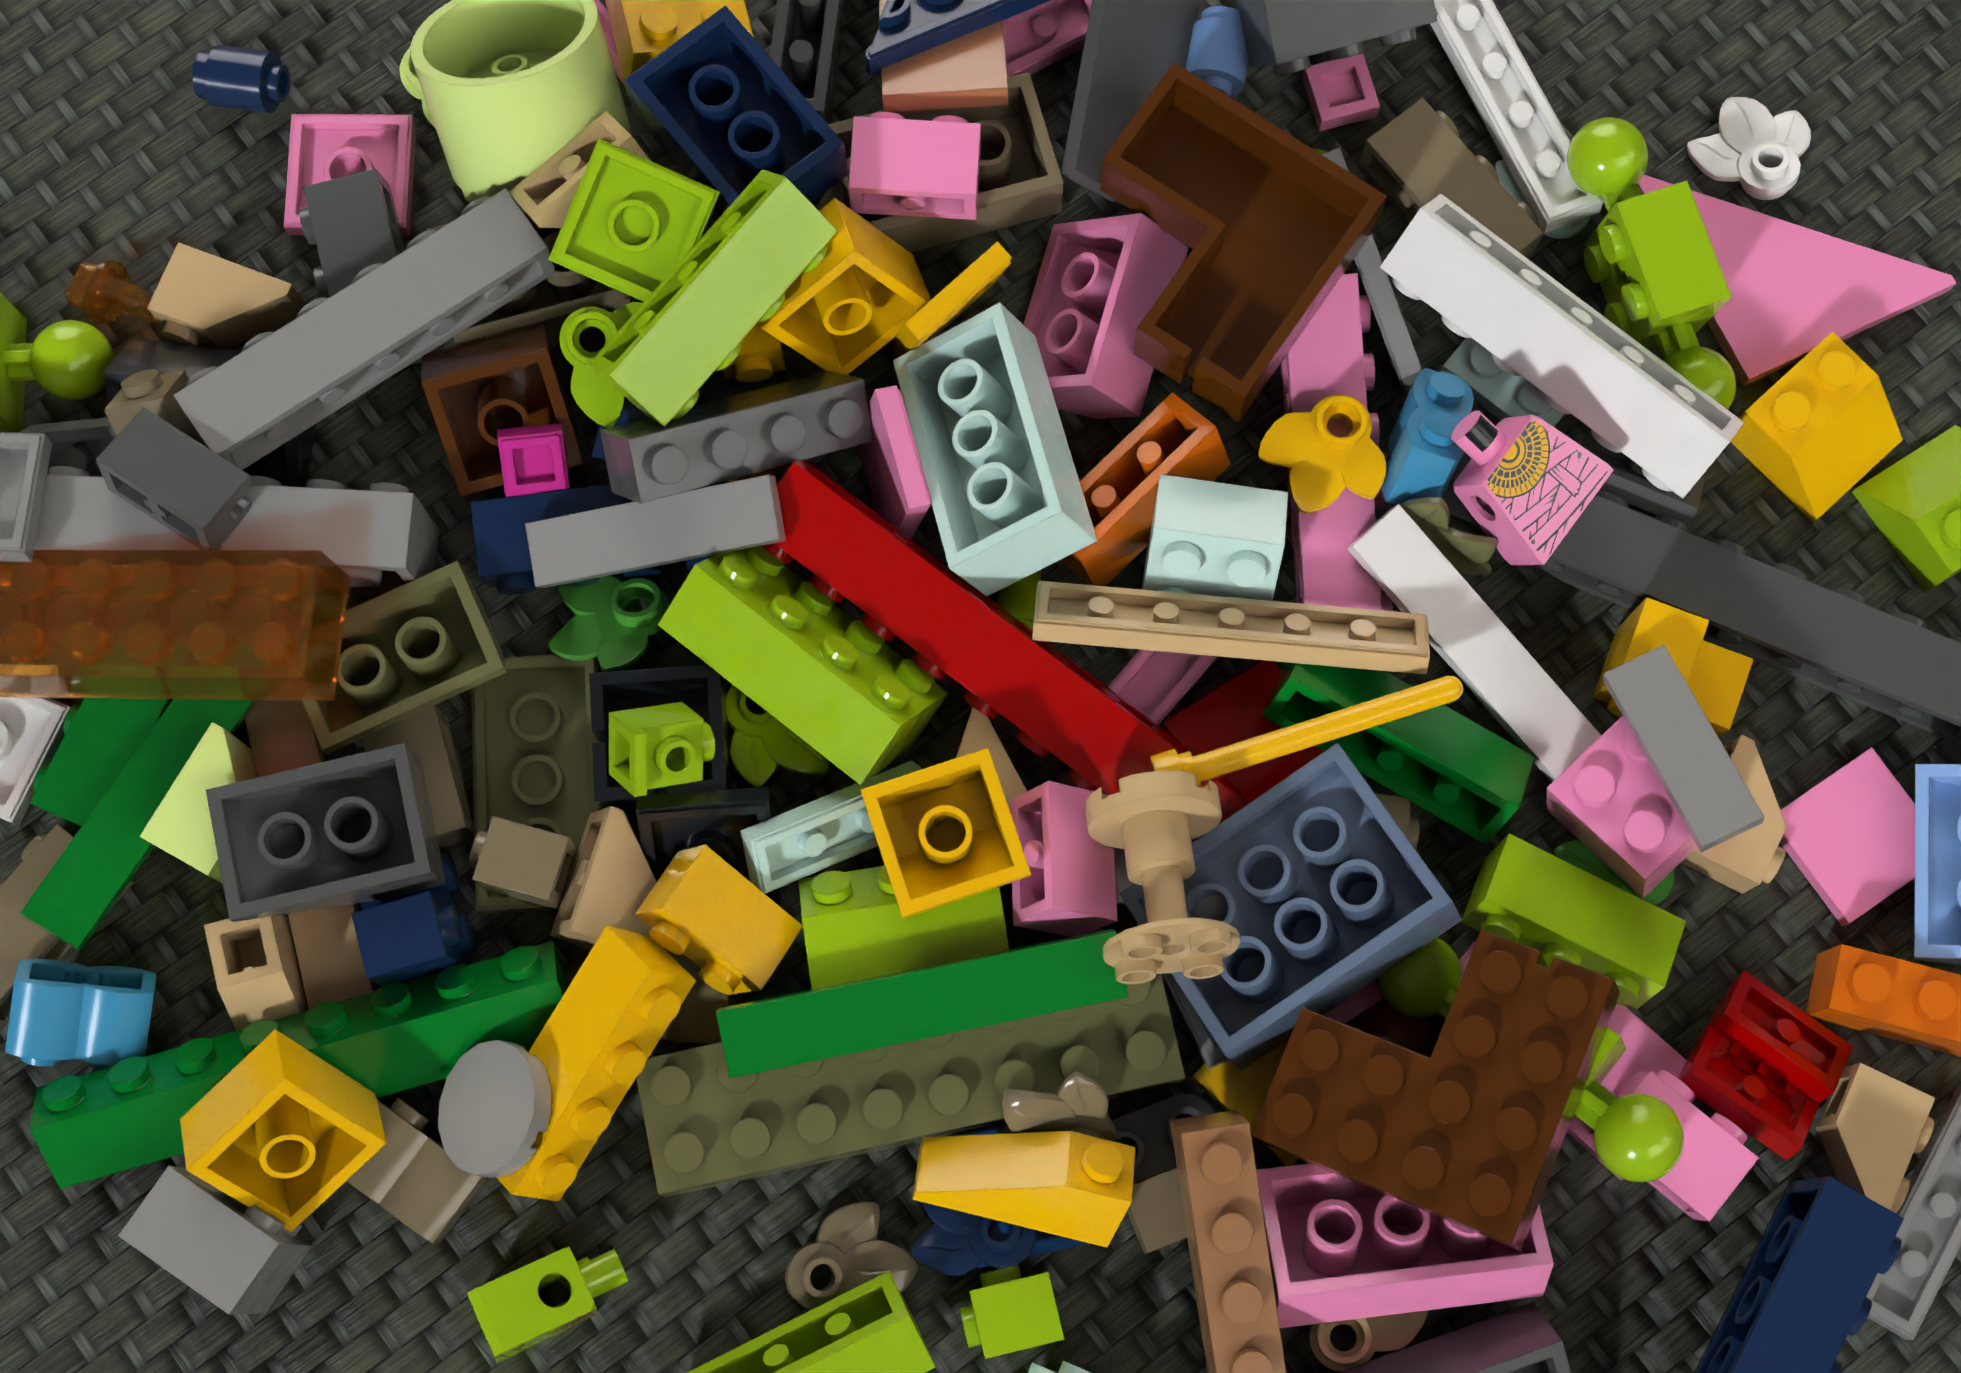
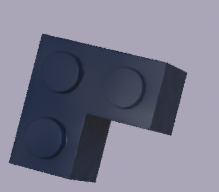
[351,849,476,986]

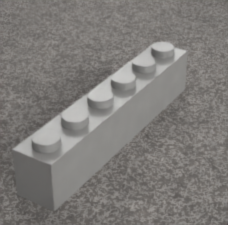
[173,188,556,470]

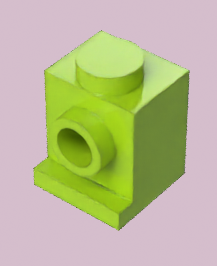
[609,702,715,797]

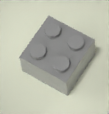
[118,1166,312,1315]

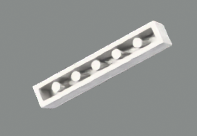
[1380,194,1744,499]

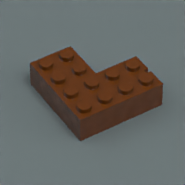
[1100,62,1387,422]
[1251,929,1620,1251]

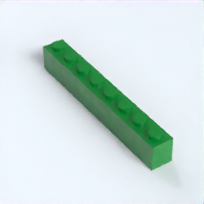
[29,941,569,1189]

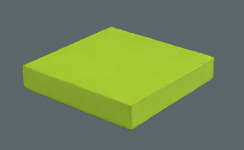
[548,138,721,302]

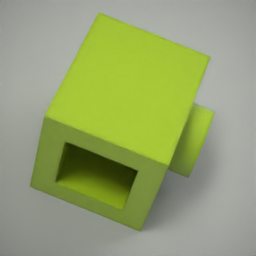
[960,1265,1065,1359]

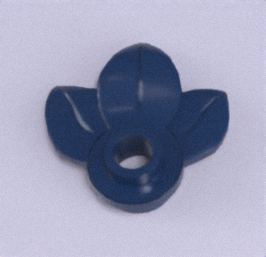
[911,1202,1036,1276]

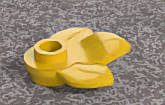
[1258,395,1386,514]

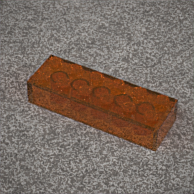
[0,550,350,701]

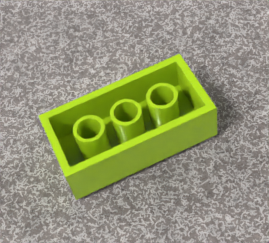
[658,546,948,785]

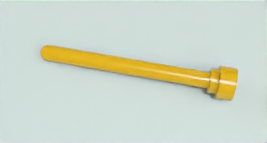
[1150,675,1463,787]

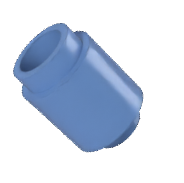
[1186,6,1249,97]

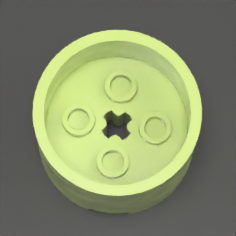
[410,0,633,213]

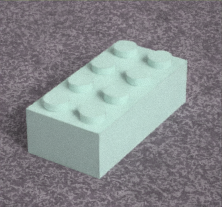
[893,302,1097,596]

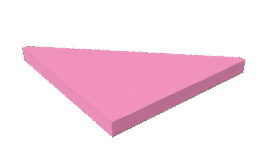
[1638,175,1956,386]

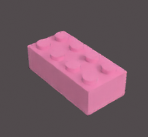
[1256,1163,1554,1328]

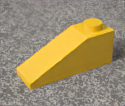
[912,1131,1136,1248]

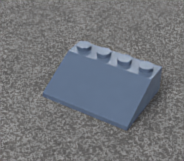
[1119,743,1462,1071]

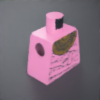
[1451,410,1614,565]

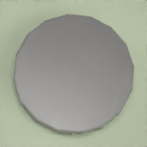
[438,1040,551,1178]

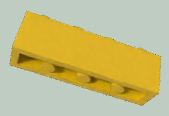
[496,925,696,1202]

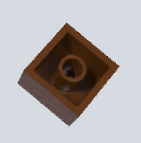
[421,322,584,497]

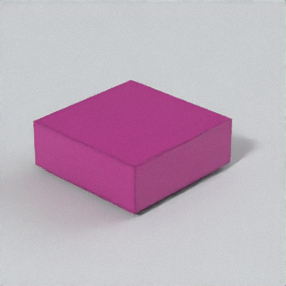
[497,423,570,497]

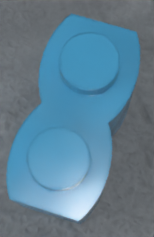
[1381,368,1474,506]
[5,959,157,1070]

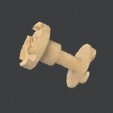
[1085,771,1240,984]

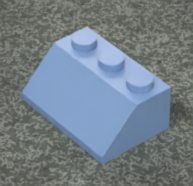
[1914,764,1961,967]

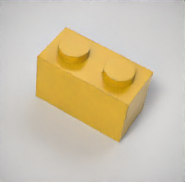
[635,844,803,995]

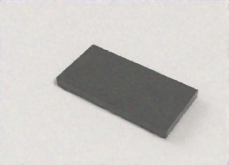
[1061,0,1201,214]

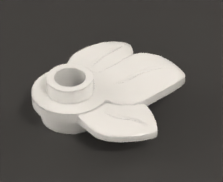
[1687,97,1811,200]

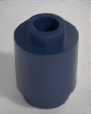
[192,45,290,113]

